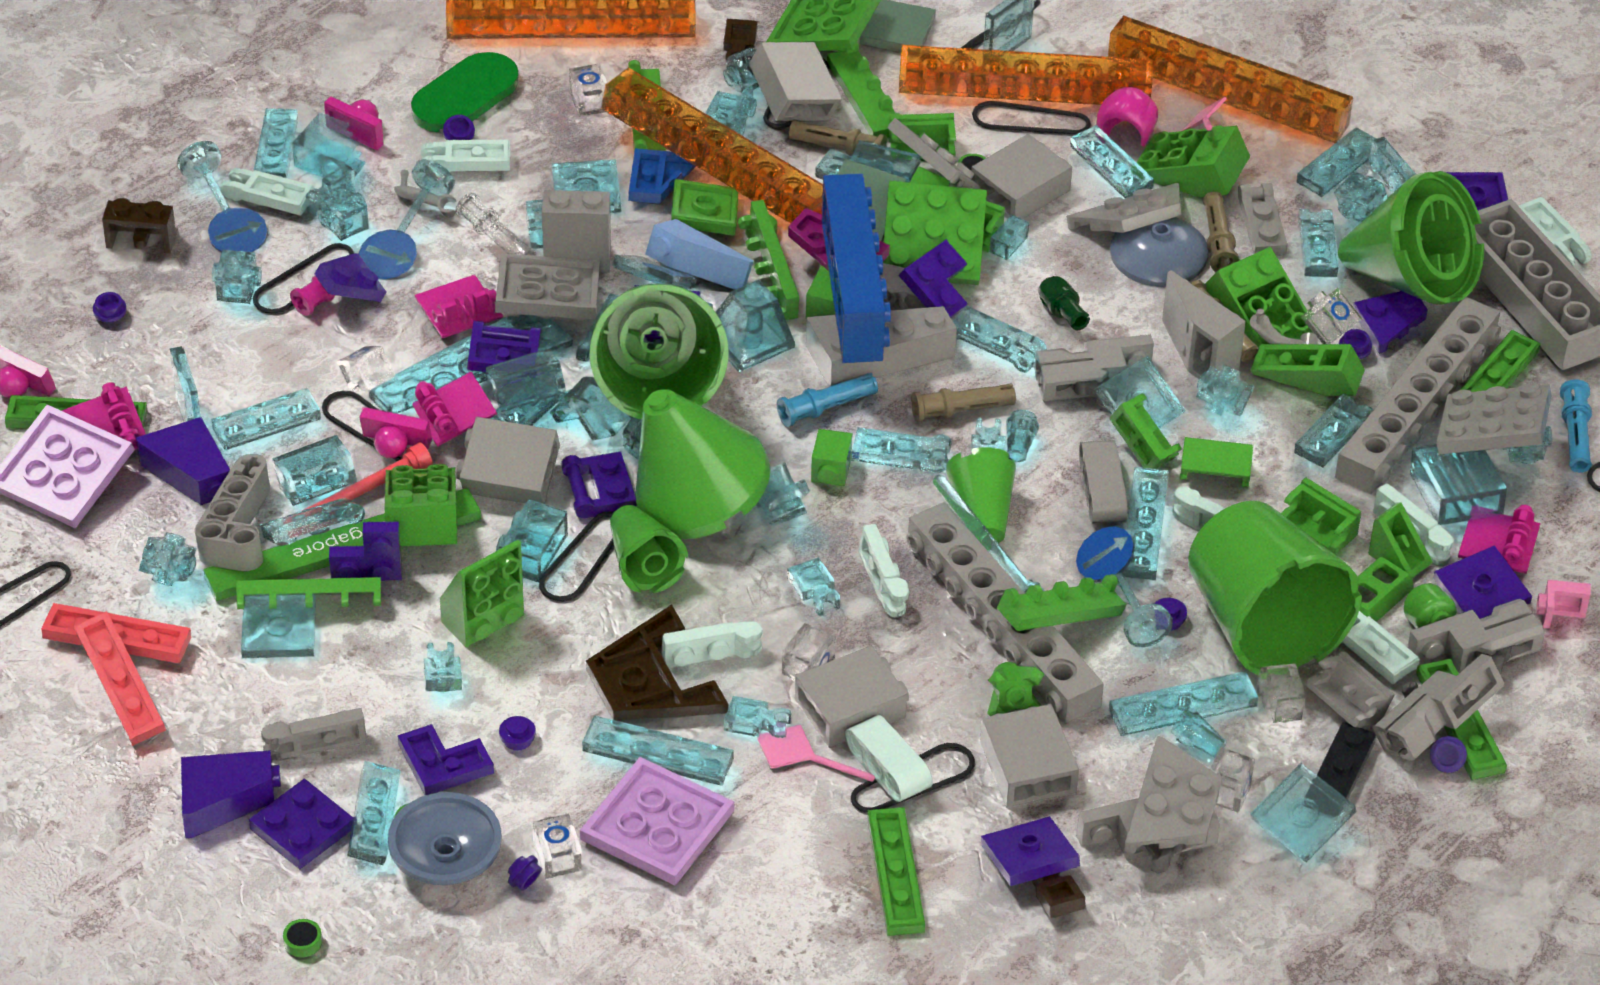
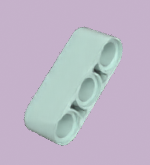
[845,715,933,802]

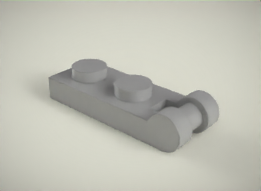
[1238,183,1288,255]

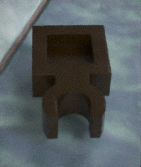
[723,19,758,70]
[1032,873,1086,919]

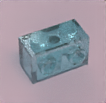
[272,435,357,506]
[496,499,568,582]

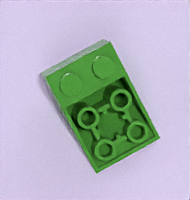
[1130,125,1250,198]
[1205,247,1319,348]
[384,464,457,546]
[440,540,524,647]

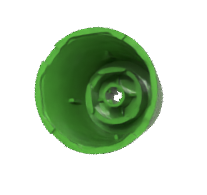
[589,284,729,420]
[1188,501,1362,677]

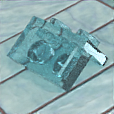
[696,85,757,148]

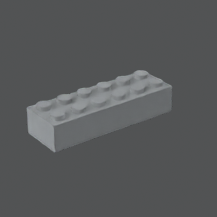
[1474,199,1600,370]

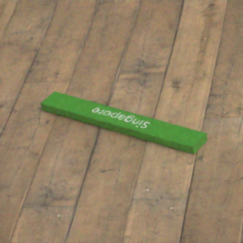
[203,488,481,601]

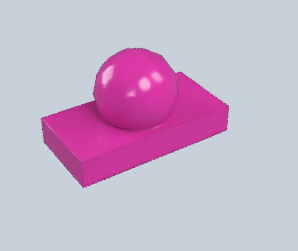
[324,97,384,150]
[0,345,56,398]
[359,407,432,458]

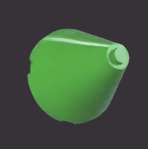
[1338,171,1484,305]
[635,389,771,539]

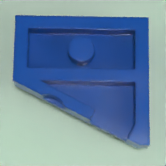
[628,148,697,204]

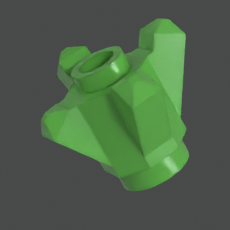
[987,662,1045,716]

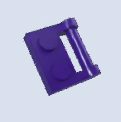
[467,321,541,378]
[561,451,637,518]

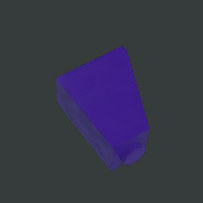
[136,417,230,505]
[181,750,281,838]

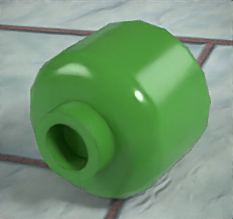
[1403,583,1457,629]

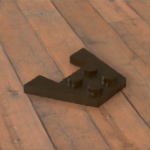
[586,604,729,721]

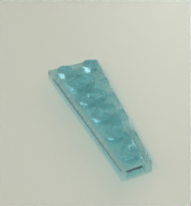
[369,315,573,414]

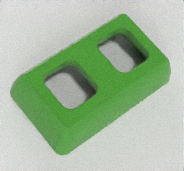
[1357,557,1414,622]

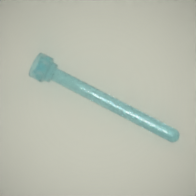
[933,475,1045,594]

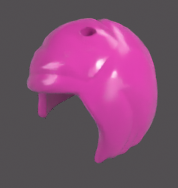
[1096,87,1158,146]

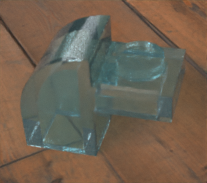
[550,377,632,441]
[756,462,810,526]

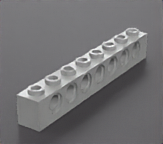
[1335,297,1501,494]
[906,502,1104,724]

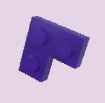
[898,239,968,318]
[329,522,403,581]
[398,724,494,795]

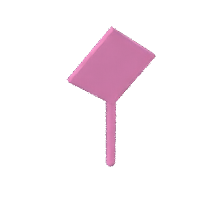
[1182,97,1227,131]
[756,724,875,782]

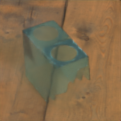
[292,113,365,186]

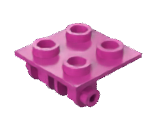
[414,274,503,339]
[412,372,497,447]
[62,382,146,450]
[1458,505,1541,574]

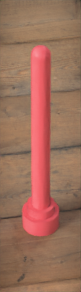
[282,442,433,532]

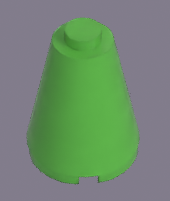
[946,447,1016,549]
[610,505,688,593]

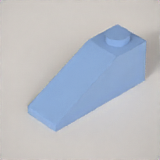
[645,219,754,291]

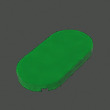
[411,52,519,132]

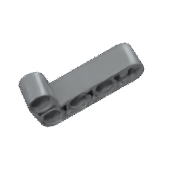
[195,454,270,571]

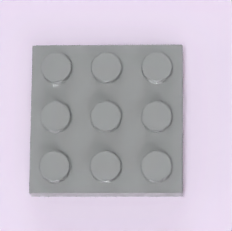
[495,254,600,321]
[1436,383,1552,454]

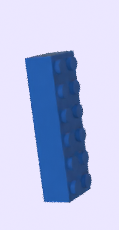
[822,174,891,363]

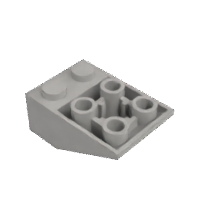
[1162,270,1246,389]

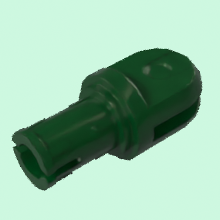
[1038,276,1090,331]

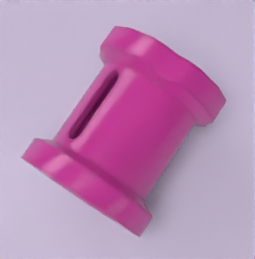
[290,276,335,316]

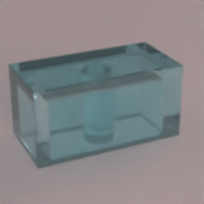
[990,215,1029,260]

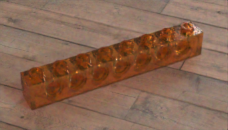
[446,0,696,39]
[1107,15,1353,144]
[899,45,1153,105]
[601,67,823,224]

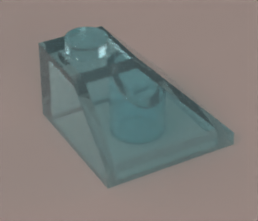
[716,280,795,373]

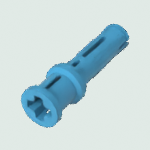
[776,373,878,427]
[1560,379,1592,473]

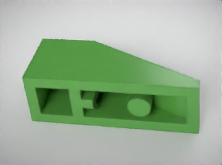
[1251,344,1365,396]

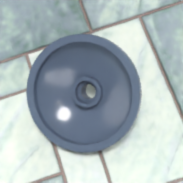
[1110,217,1208,287]
[388,792,502,885]

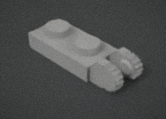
[261,708,367,760]

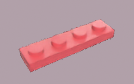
[41,603,192,664]
[74,611,166,746]

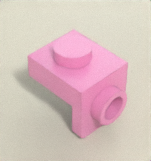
[1536,580,1591,629]

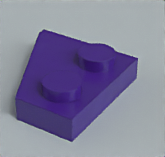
[314,253,387,302]
[1352,291,1428,354]

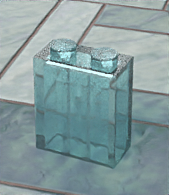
[1410,444,1507,525]

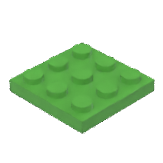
[766,0,881,52]
[883,180,987,286]

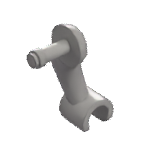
[394,170,457,218]
[1250,309,1318,344]

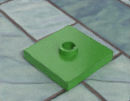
[671,179,739,236]

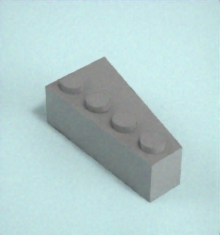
[806,306,957,387]

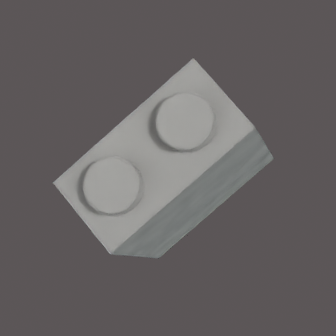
[749,42,842,121]
[971,134,1073,224]
[542,190,611,272]
[456,417,560,507]
[795,645,909,748]
[980,704,1079,808]

